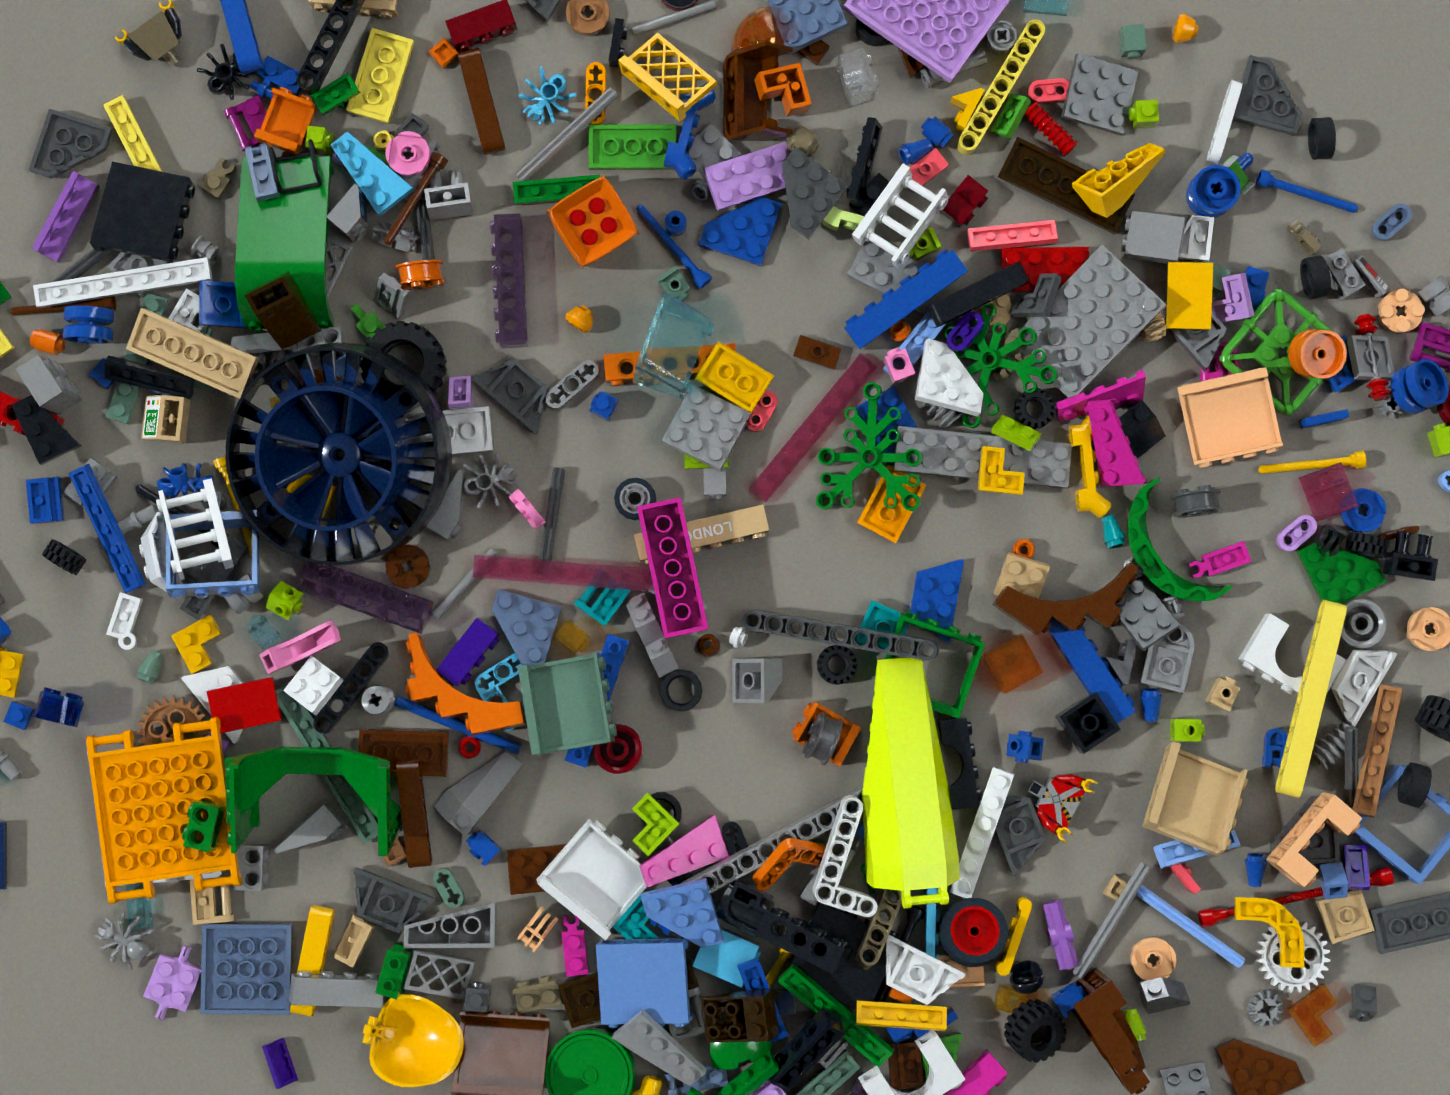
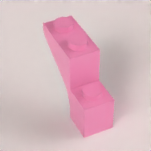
[259,620,341,675]

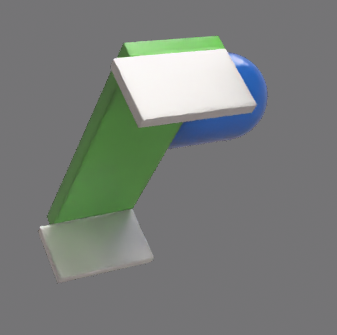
[1223,153,1255,195]

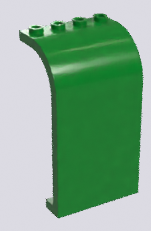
[235,156,334,331]

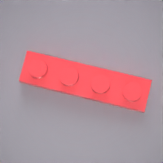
[967,220,1058,252]

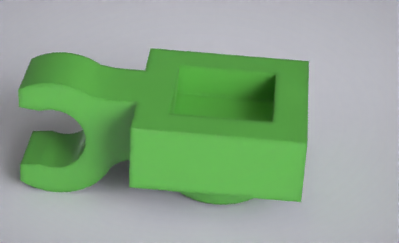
[350,303,385,339]

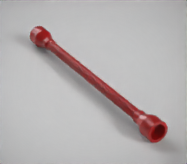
[1198,867,1394,928]

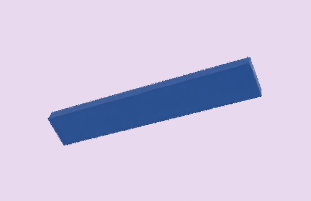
[68,464,146,594]

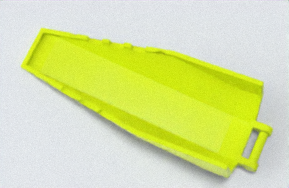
[862,657,960,909]

